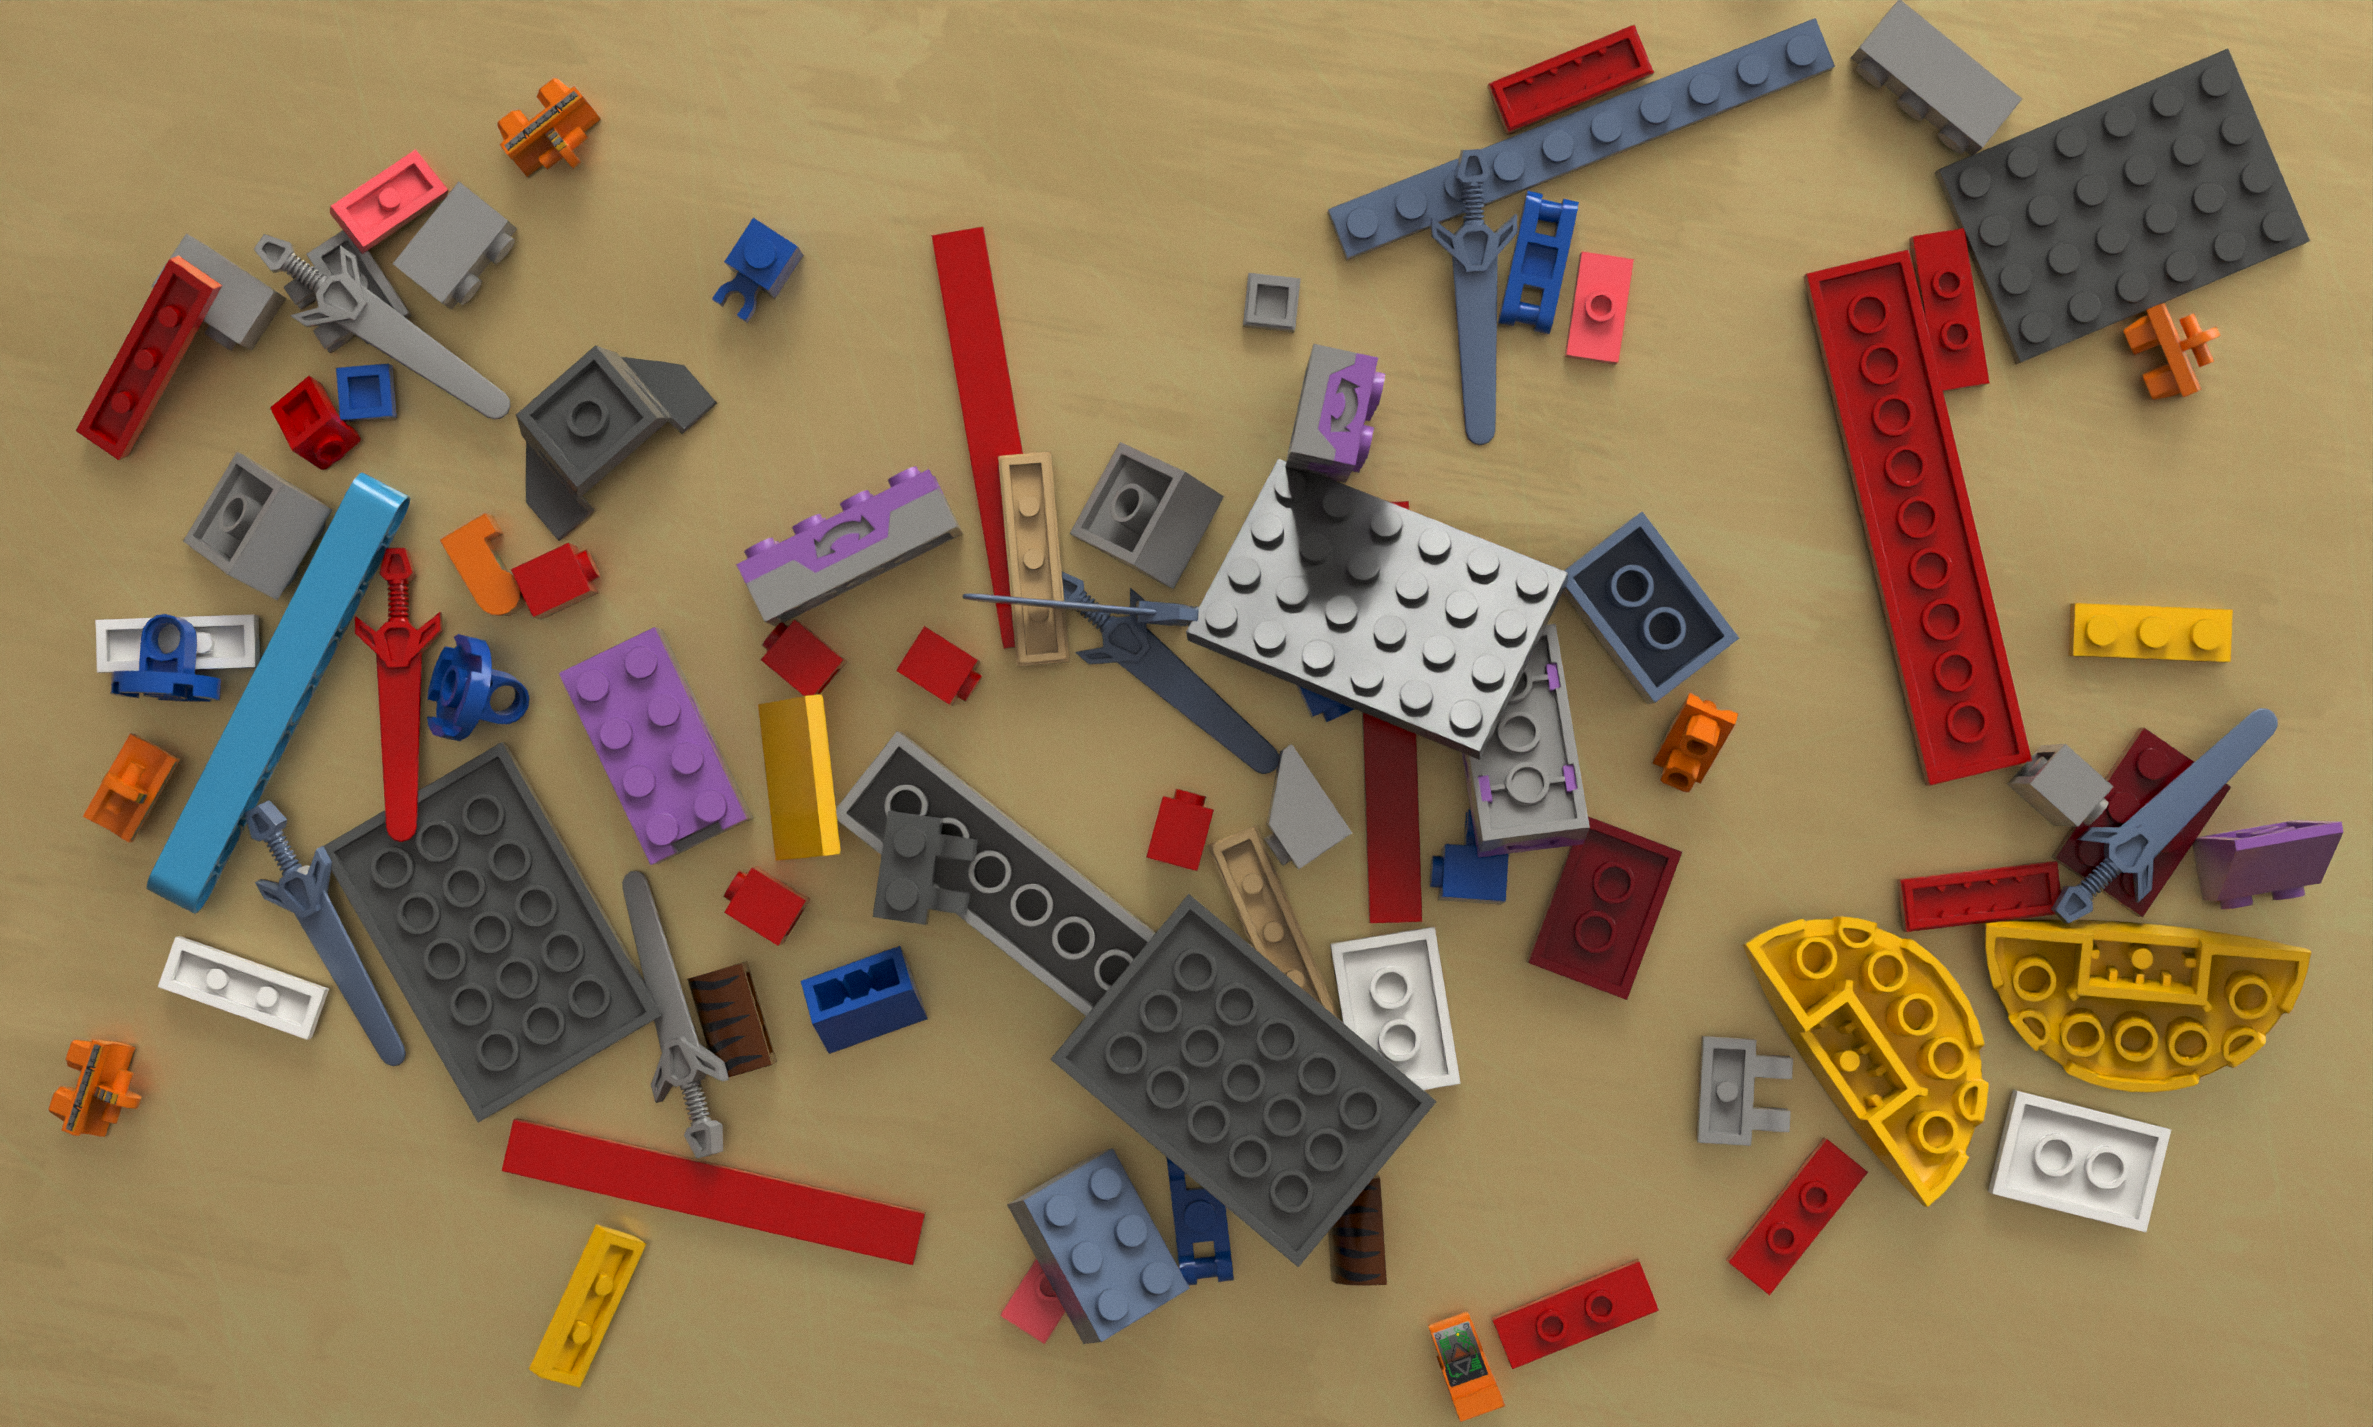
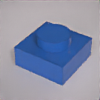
[336,363,397,422]

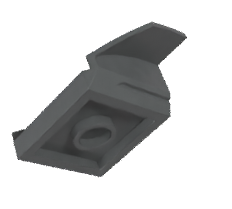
[516,345,717,541]

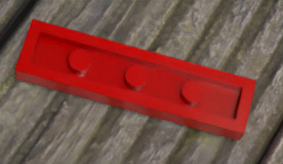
[76,255,223,460]

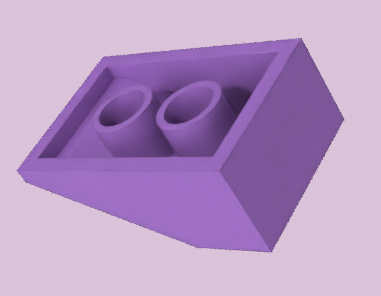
[2192,820,2343,909]

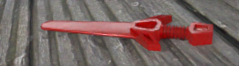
[355,548,443,842]

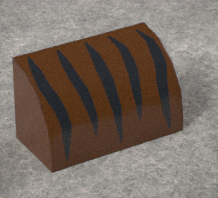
[687,961,777,1080]
[1328,1173,1387,1286]

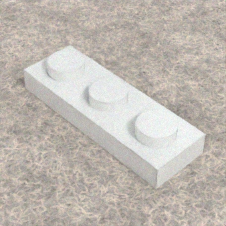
[95,614,260,673]
[158,936,329,1040]

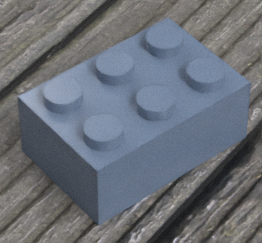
[1562,512,1739,704]
[1007,1148,1190,1344]

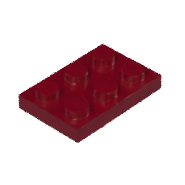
[2051,728,2231,917]
[1526,816,1682,1000]

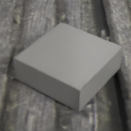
[1243,273,1301,333]

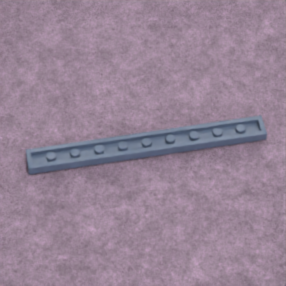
[1327,18,1835,261]

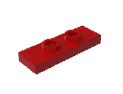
[1487,24,1654,135]
[1909,228,1990,392]
[1897,861,2061,932]
[1726,1137,1868,1296]
[1492,1259,1659,1369]

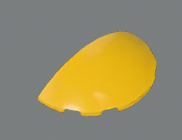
[1743,916,1988,1207]
[1985,920,2311,1092]

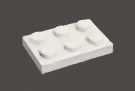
[1330,926,1461,1090]
[1988,1090,2171,1232]

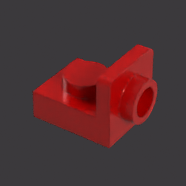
[270,375,361,470]

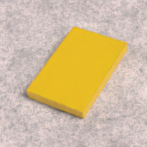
[758,694,841,861]

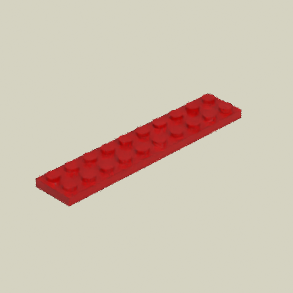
[1803,249,2032,786]

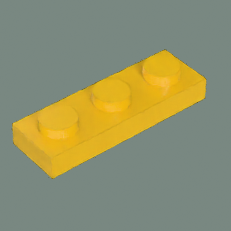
[2068,603,2233,663]
[529,1224,646,1388]

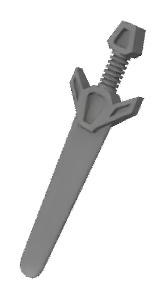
[254,234,511,420]
[622,871,729,1159]

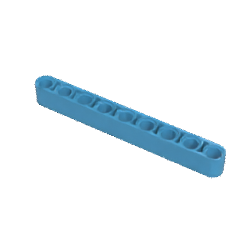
[146,472,411,914]

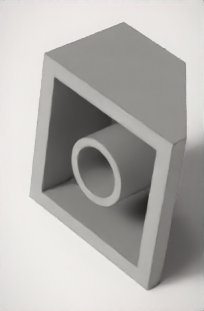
[1070,442,1224,589]
[183,452,332,600]
[1264,744,1352,869]

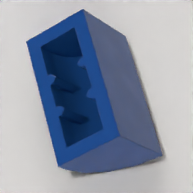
[801,946,928,1054]

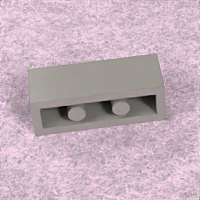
[1851,0,2022,156]

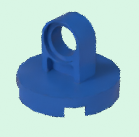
[110,614,221,702]
[427,634,530,742]

